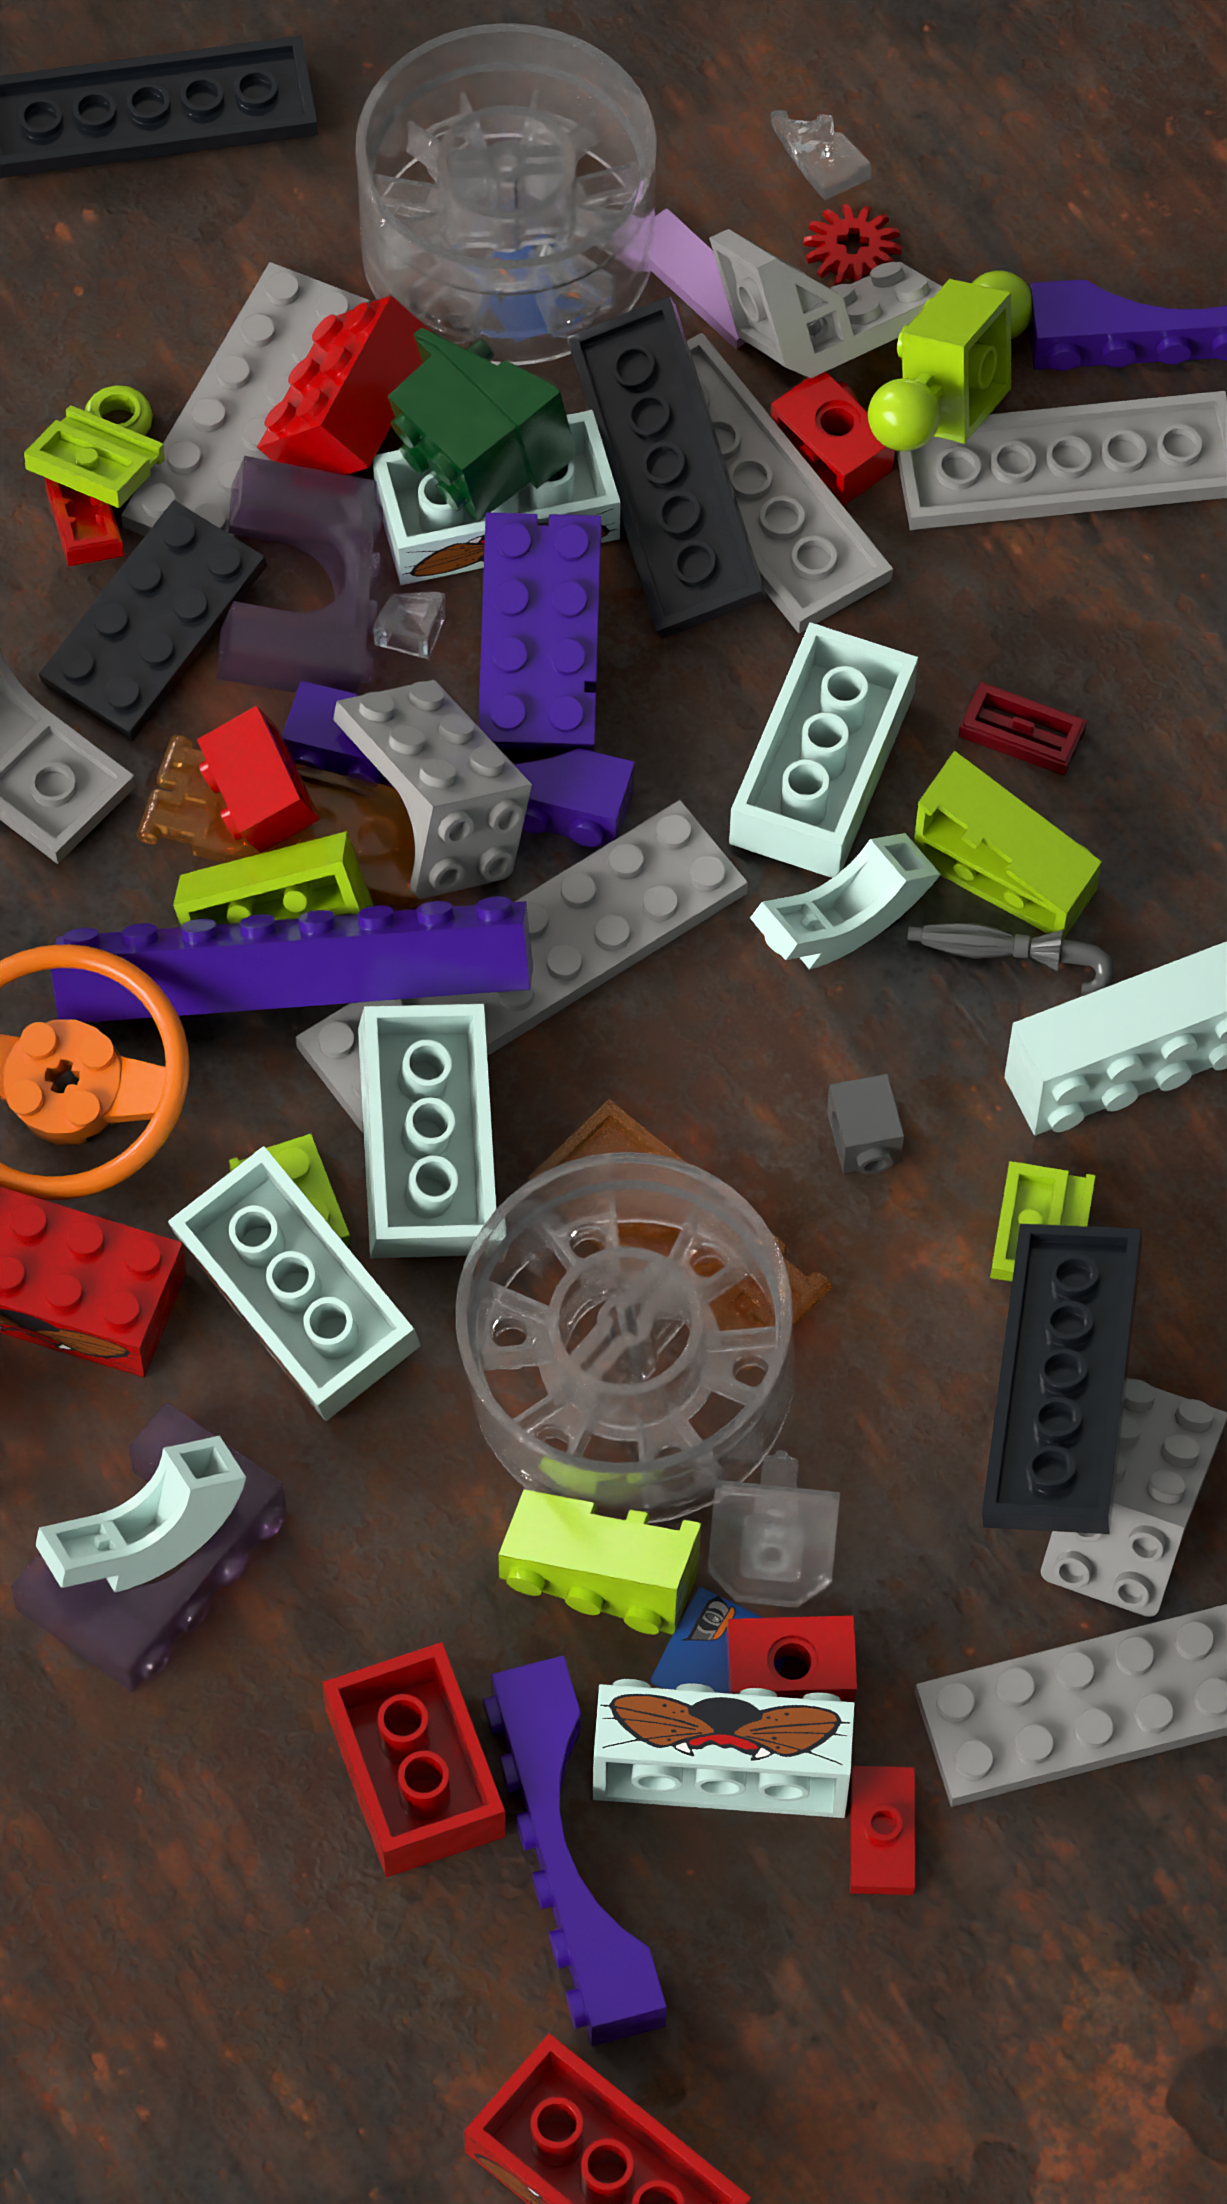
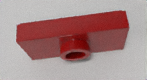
[45,478,124,567]
[850,1766,915,1895]

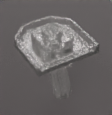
[707,1450,840,1608]

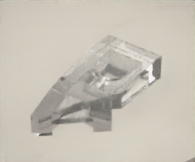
[770,110,871,200]

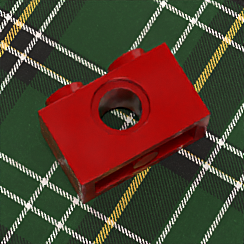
[770,372,895,506]
[726,1616,857,1702]

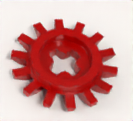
[803,204,902,285]

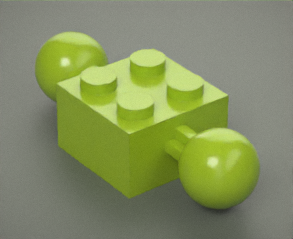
[868,270,1033,451]

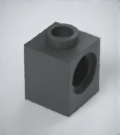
[827,1074,904,1174]

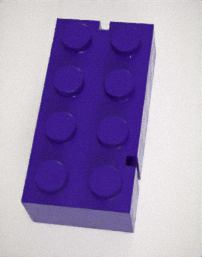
[479,512,601,755]

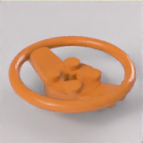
[0,944,190,1200]

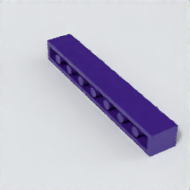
[51,897,533,1023]

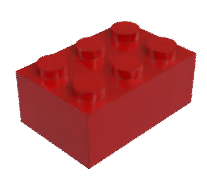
[256,295,433,489]
[322,1642,506,1878]

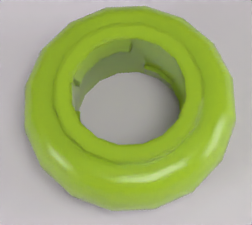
[85,385,153,436]

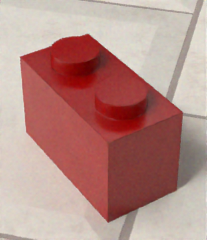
[197,705,321,854]

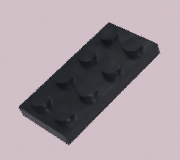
[39,500,267,741]

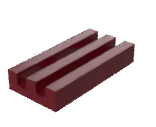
[958,681,1087,776]

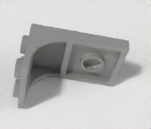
[0,644,136,864]
[333,680,532,899]
[1041,1378,1227,1617]

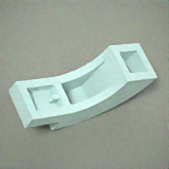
[750,833,941,969]
[36,1436,247,1593]

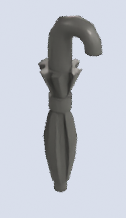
[908,922,1115,997]

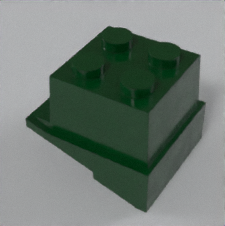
[388,327,577,522]

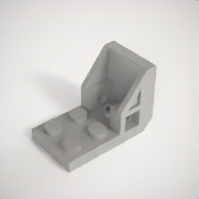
[709,229,942,378]

